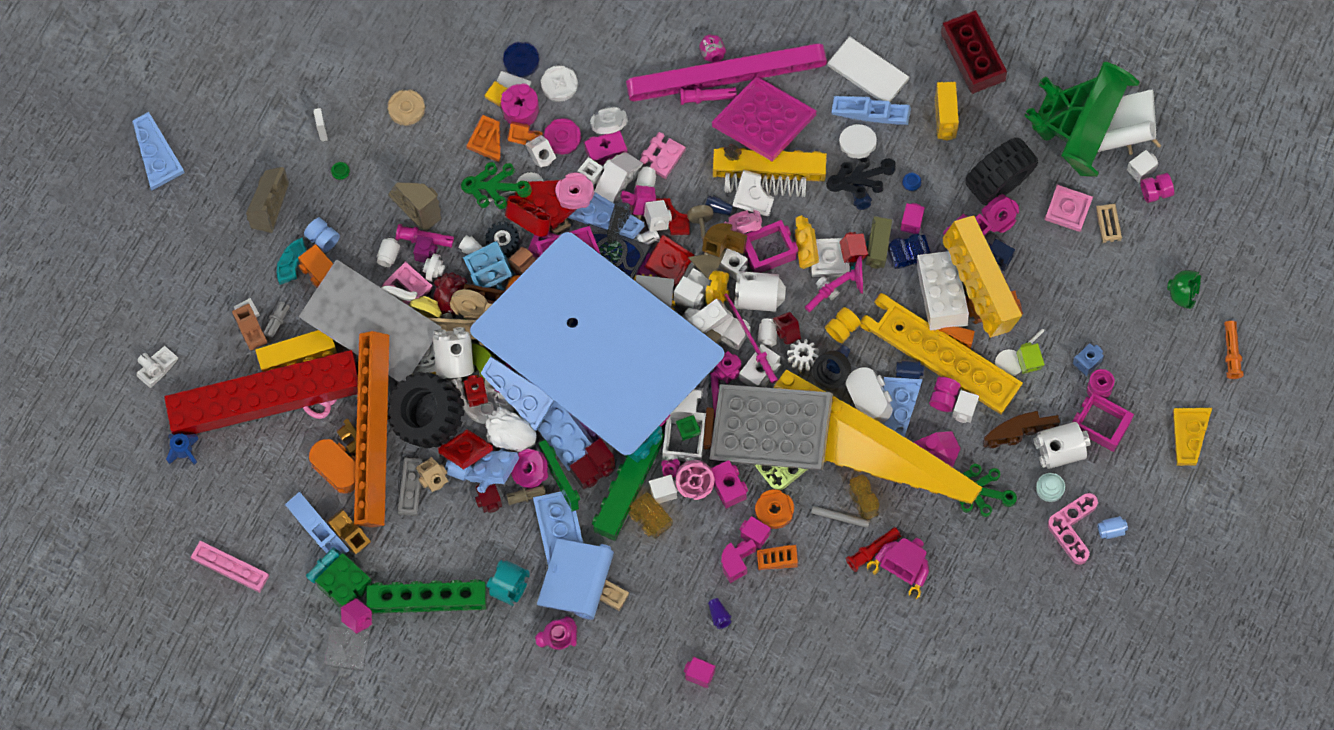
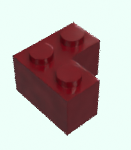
[569,438,615,490]

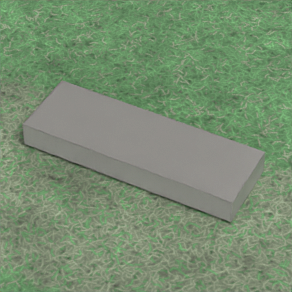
[398,457,424,516]

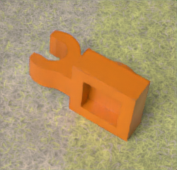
[508,121,543,145]

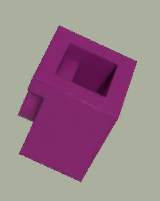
[413,235,438,263]

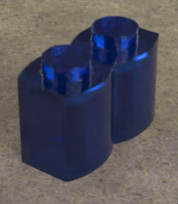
[888,234,931,269]

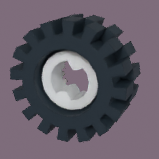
[485,221,520,258]

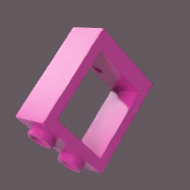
[744,220,798,273]
[1072,392,1134,452]

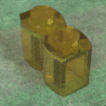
[849,474,879,520]

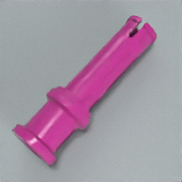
[680,87,736,105]
[396,223,454,248]

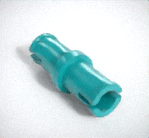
[306,547,341,583]

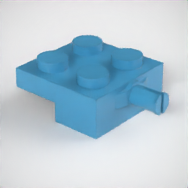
[463,241,514,291]

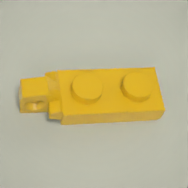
[795,215,819,269]

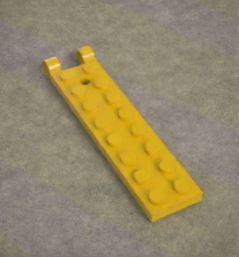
[860,293,1023,415]

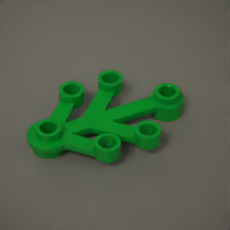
[461,162,532,209]
[958,464,1017,517]

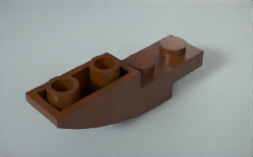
[983,411,1060,448]

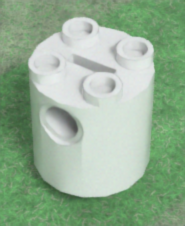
[734,271,786,312]
[433,327,474,381]
[1034,422,1090,469]

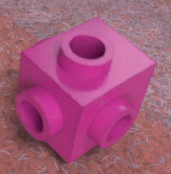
[714,351,741,384]

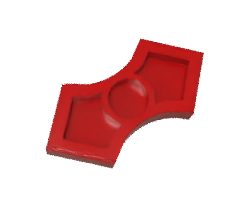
[656,198,690,235]

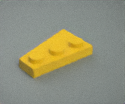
[1173,408,1212,466]

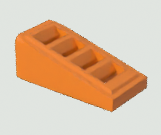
[938,326,975,349]
[757,545,798,570]

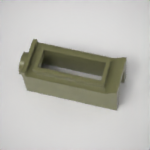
[865,216,892,269]

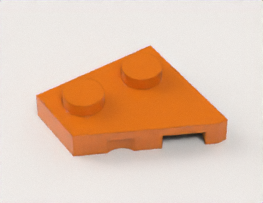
[467,115,500,162]

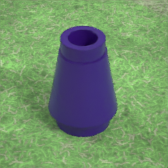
[708,598,731,629]

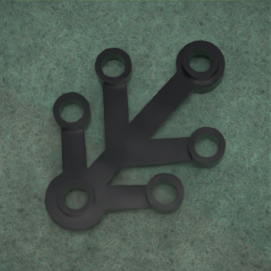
[826,157,896,199]

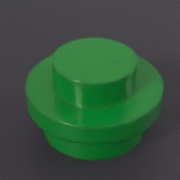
[331,162,350,180]

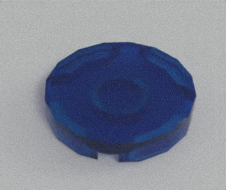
[503,42,540,78]

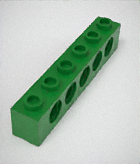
[367,579,487,614]

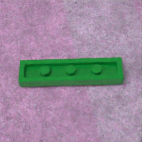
[539,440,580,512]

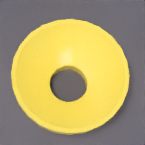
[408,296,442,318]

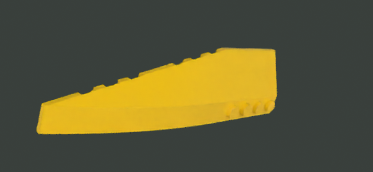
[774,370,982,504]

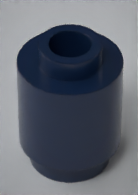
[896,360,924,379]

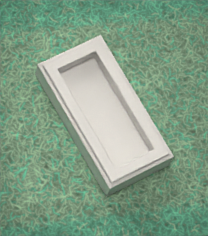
[314,108,328,141]

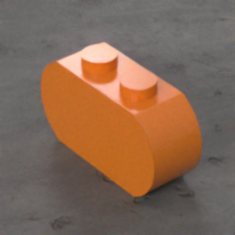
[309,439,356,494]

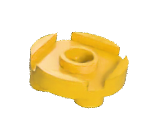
[706,270,730,305]

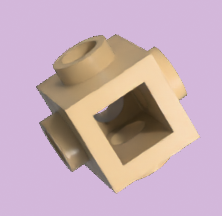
[416,457,448,492]

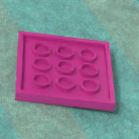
[712,76,816,161]

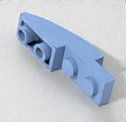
[285,492,350,555]

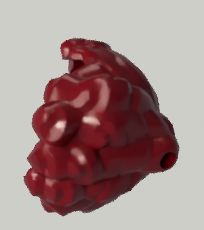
[433,272,467,316]

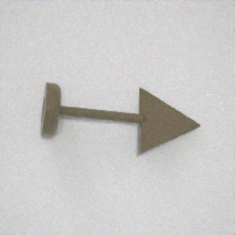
[687,205,726,282]

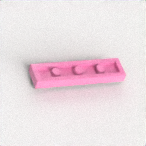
[191,541,269,593]

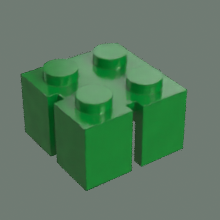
[315,553,372,609]

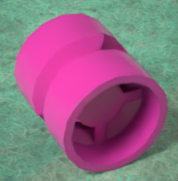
[1140,173,1174,203]
[1087,369,1115,399]
[929,377,961,412]

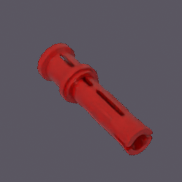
[845,527,901,572]

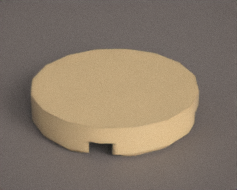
[388,90,425,126]
[450,289,488,320]

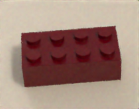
[941,10,1007,94]

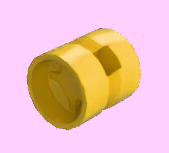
[825,307,861,343]

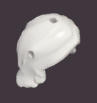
[485,407,536,452]

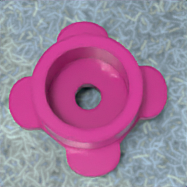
[661,459,680,478]

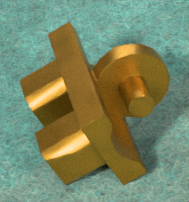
[336,418,357,456]

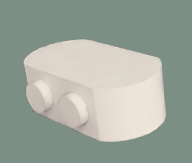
[846,367,893,424]

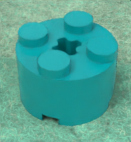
[487,560,530,606]

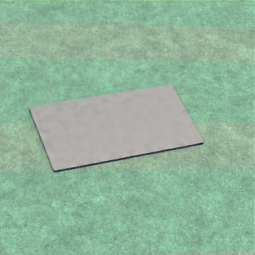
[299,260,441,382]

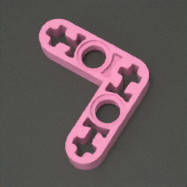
[1048,493,1098,565]

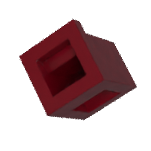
[773,312,801,345]

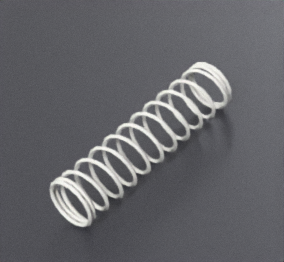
[725,173,806,197]

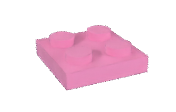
[1045,185,1093,232]

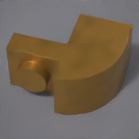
[702,223,747,257]
[327,509,371,554]

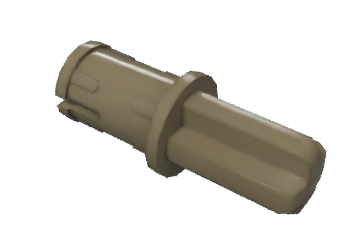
[506,485,546,506]

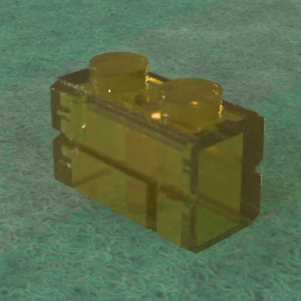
[629,492,673,539]

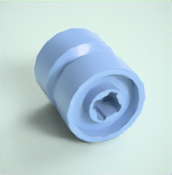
[304,217,340,253]

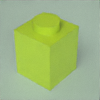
[1016,342,1045,374]

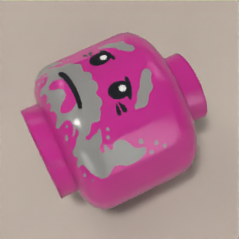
[699,35,726,63]

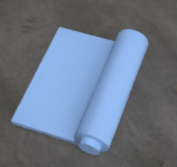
[537,539,614,620]

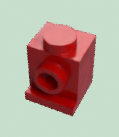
[464,375,488,407]

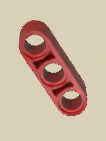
[505,195,552,237]

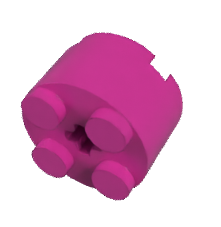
[501,84,539,125]

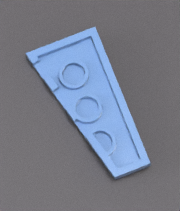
[568,192,644,239]

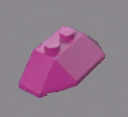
[913,431,960,468]

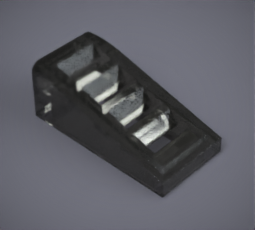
[607,201,631,244]

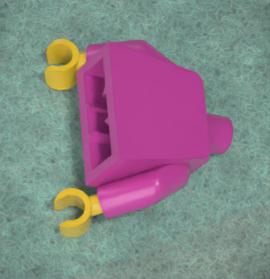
[867,538,929,599]

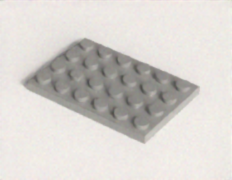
[709,384,833,470]

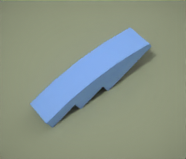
[831,96,911,125]

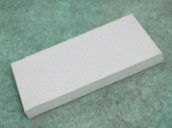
[827,36,909,102]

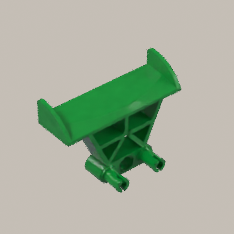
[1024,62,1140,177]

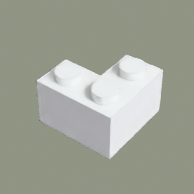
[594,152,643,203]
[674,268,711,311]

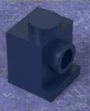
[988,239,1015,272]

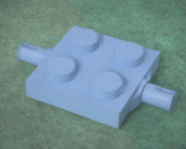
[468,448,519,493]

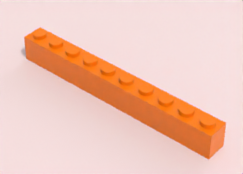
[354,331,389,528]

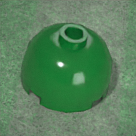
[1167,270,1201,309]

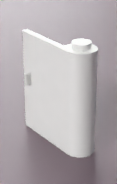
[1098,90,1156,152]

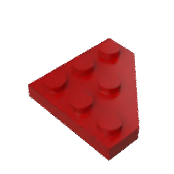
[515,180,595,230]

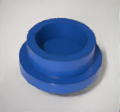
[902,173,921,191]

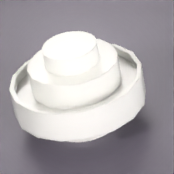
[423,253,445,282]

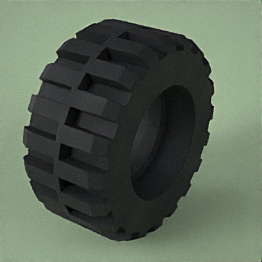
[965,137,1038,205]
[387,372,465,448]

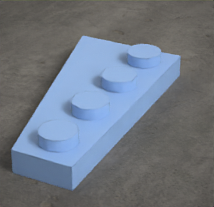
[133,112,184,190]
[481,357,554,431]
[883,377,922,437]

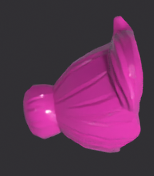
[535,616,577,650]

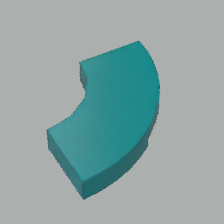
[277,237,307,285]

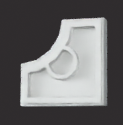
[732,169,774,216]

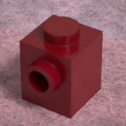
[475,484,502,513]

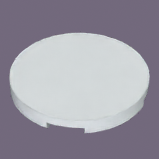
[462,371,515,424]

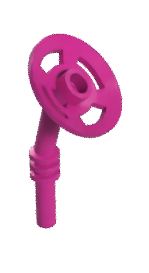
[805,256,863,312]

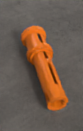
[1224,321,1244,379]

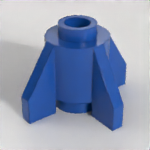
[166,434,199,465]

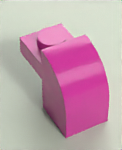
[721,540,756,583]

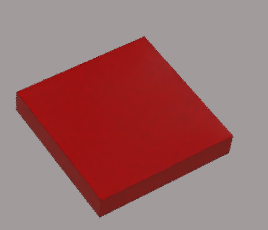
[644,235,694,287]
[438,429,493,470]

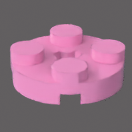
[556,173,594,209]
[724,210,762,234]

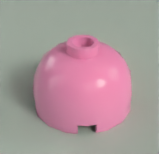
[675,460,715,500]

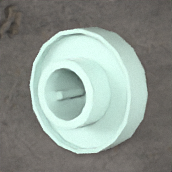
[1036,473,1065,502]

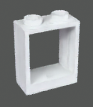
[663,411,706,462]

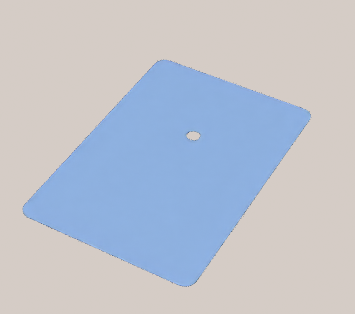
[470,232,724,455]

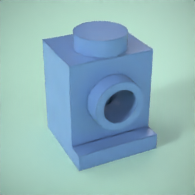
[1073,343,1104,376]

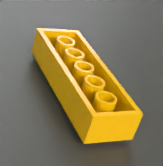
[943,215,1022,338]

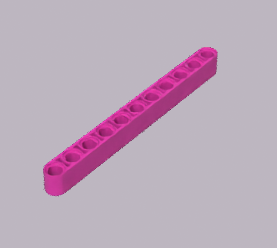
[626,44,827,101]

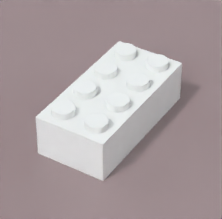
[917,251,969,330]

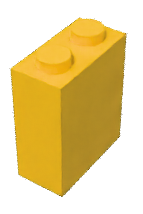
[935,82,959,141]

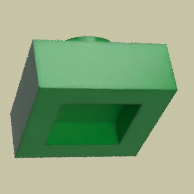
[676,415,701,441]

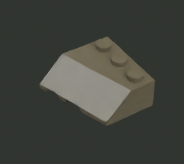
[246,167,289,233]
[388,183,441,231]

